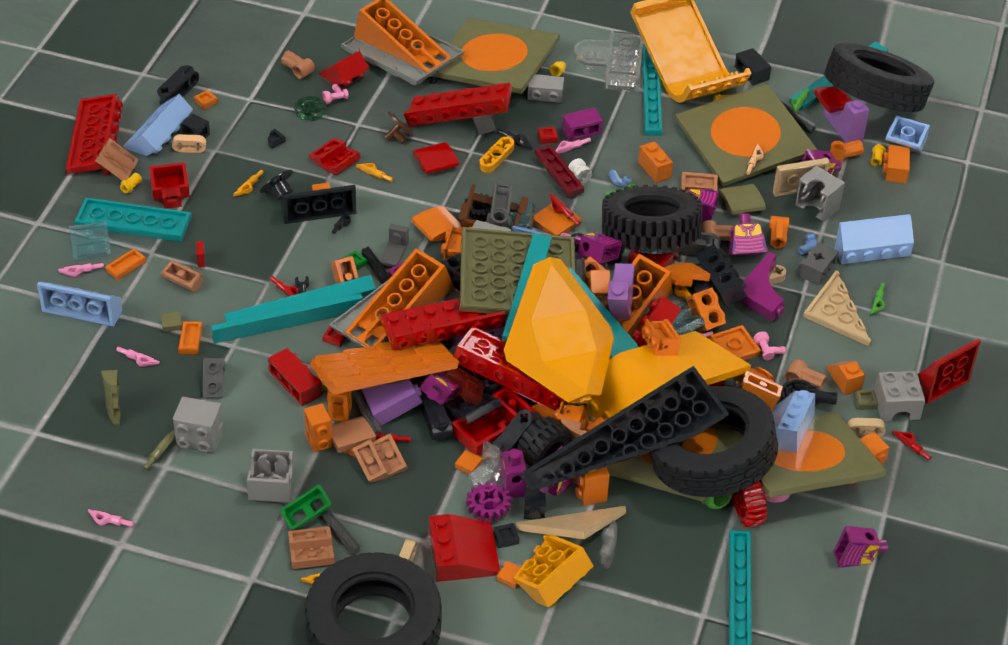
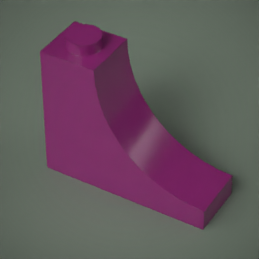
[739,252,785,322]

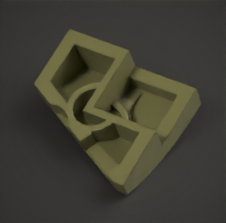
[101,370,121,426]

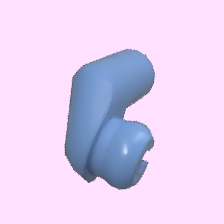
[608,170,632,188]
[798,232,817,255]

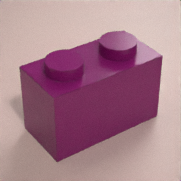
[562,108,603,141]

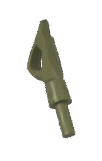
[144,430,175,470]

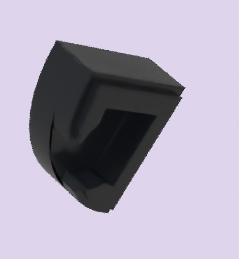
[268,128,286,149]

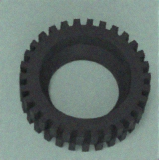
[602,185,702,251]

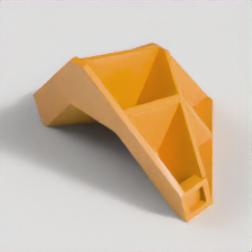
[504,257,614,404]

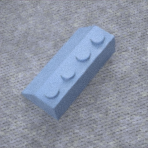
[123,94,193,156]
[834,214,914,264]
[37,282,123,326]
[772,390,815,453]

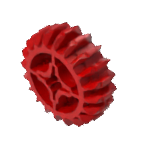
[732,480,767,527]

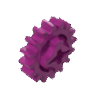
[466,481,511,522]

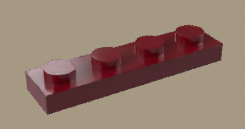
[535,145,584,198]

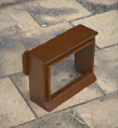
[459,184,528,231]

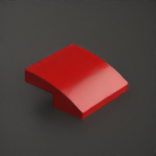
[814,87,852,113]
[309,138,361,175]
[413,142,460,174]

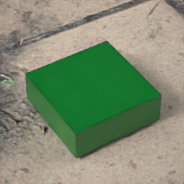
[341,250,368,271]

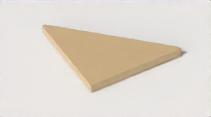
[803,270,871,346]
[515,506,626,539]

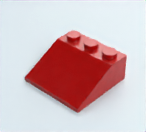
[917,339,981,405]
[429,514,500,582]

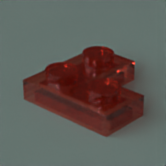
[445,367,484,405]

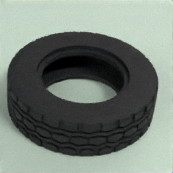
[824,43,934,112]
[650,386,778,497]
[305,552,442,645]

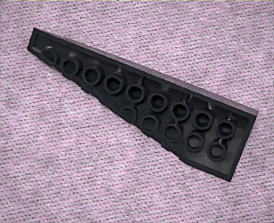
[520,365,729,492]

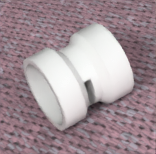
[568,158,592,183]

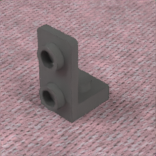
[379,223,409,267]
[203,358,225,398]

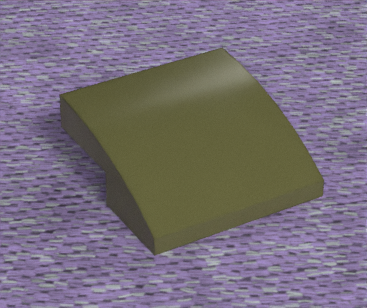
[720,184,766,215]

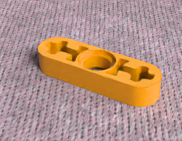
[479,137,514,173]

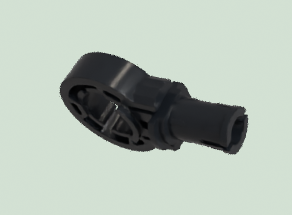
[781,379,838,407]

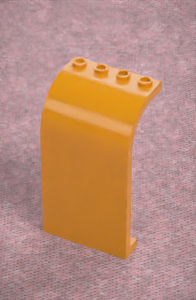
[630,0,752,103]
[586,331,751,420]

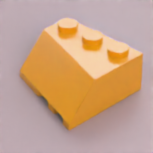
[513,534,594,608]

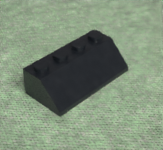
[280,185,357,224]

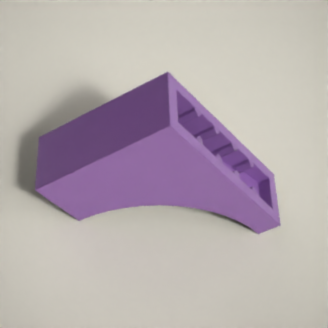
[823,99,869,143]
[608,263,635,320]
[361,379,423,426]

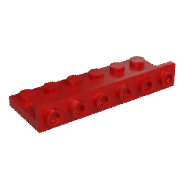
[404,82,512,127]
[66,94,124,176]
[380,298,506,350]
[453,326,565,411]

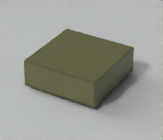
[161,311,182,332]
[854,390,878,410]

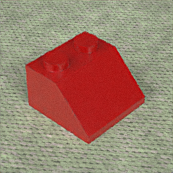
[319,51,370,87]

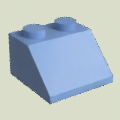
[885,115,930,151]

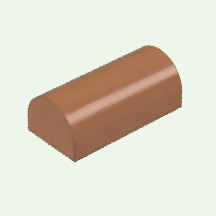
[161,260,203,292]

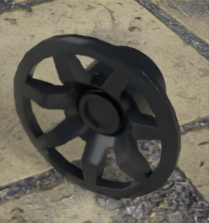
[259,170,293,200]

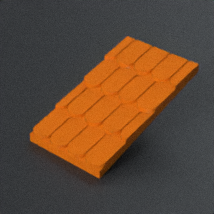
[310,341,459,395]

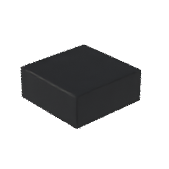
[493,523,520,548]

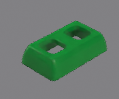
[280,485,332,530]

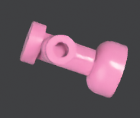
[322,84,349,105]
[753,332,786,361]

